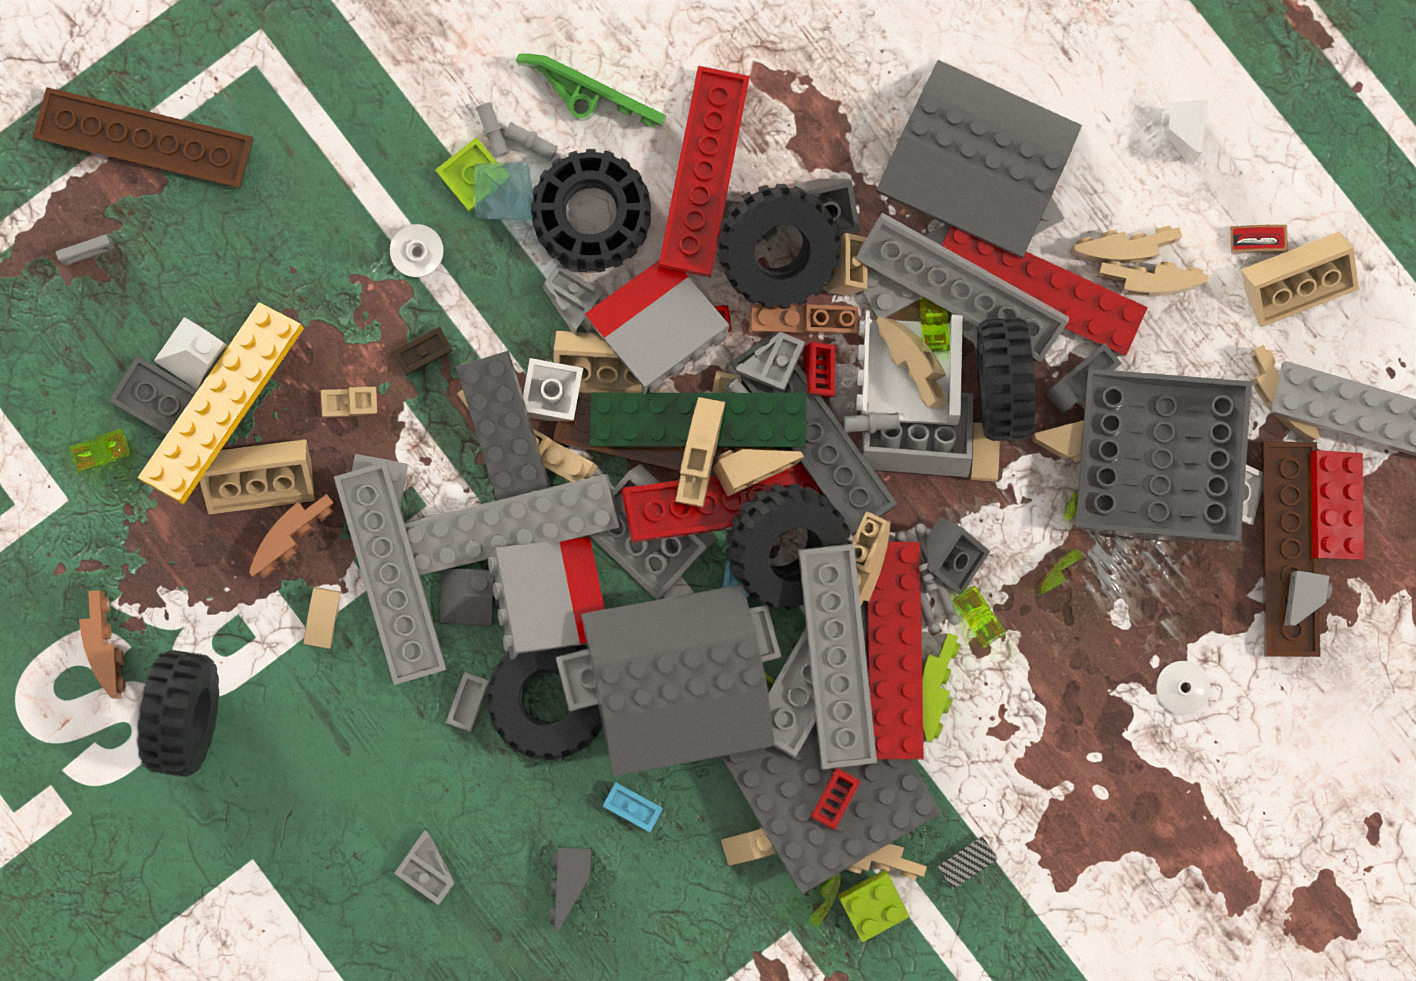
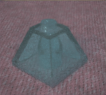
[474,162,534,220]

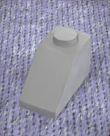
[1284,571,1332,627]

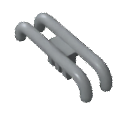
[895,523,960,633]

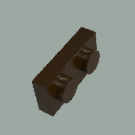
[392,326,453,376]

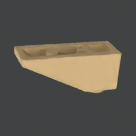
[713,449,804,497]

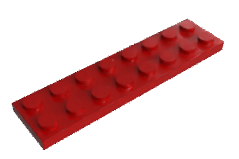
[658,65,750,278]
[941,226,1148,356]
[621,464,825,543]
[866,542,924,760]

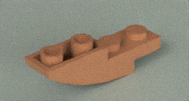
[749,304,859,335]
[249,494,336,579]
[79,590,126,699]

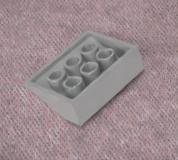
[862,392,973,477]
[590,464,717,600]

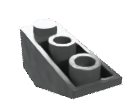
[550,847,592,931]

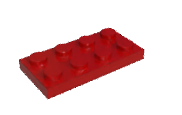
[1311,450,1364,560]

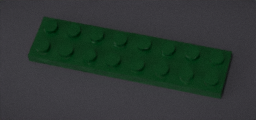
[590,393,807,448]

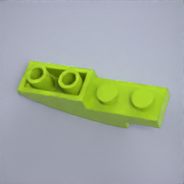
[922,633,961,743]

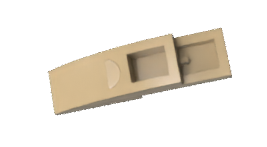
[1070,225,1182,264]
[1096,260,1209,297]
[876,317,949,409]
[1249,345,1321,442]
[676,397,725,507]
[533,429,598,482]
[851,511,890,606]
[846,844,927,880]

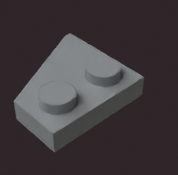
[543,264,603,334]
[736,332,805,392]
[394,830,455,905]

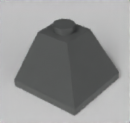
[794,178,861,236]
[926,517,990,596]
[438,569,496,627]

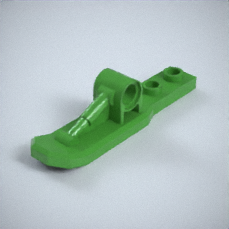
[516,53,667,128]

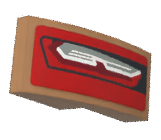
[1230,225,1288,254]

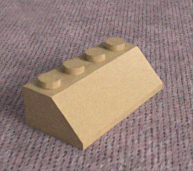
[1241,231,1359,327]
[554,331,661,395]
[200,439,315,515]

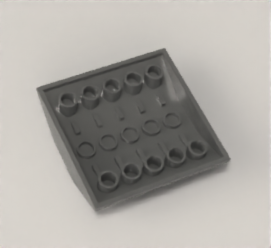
[876,60,1082,259]
[1076,368,1252,542]
[581,585,775,777]

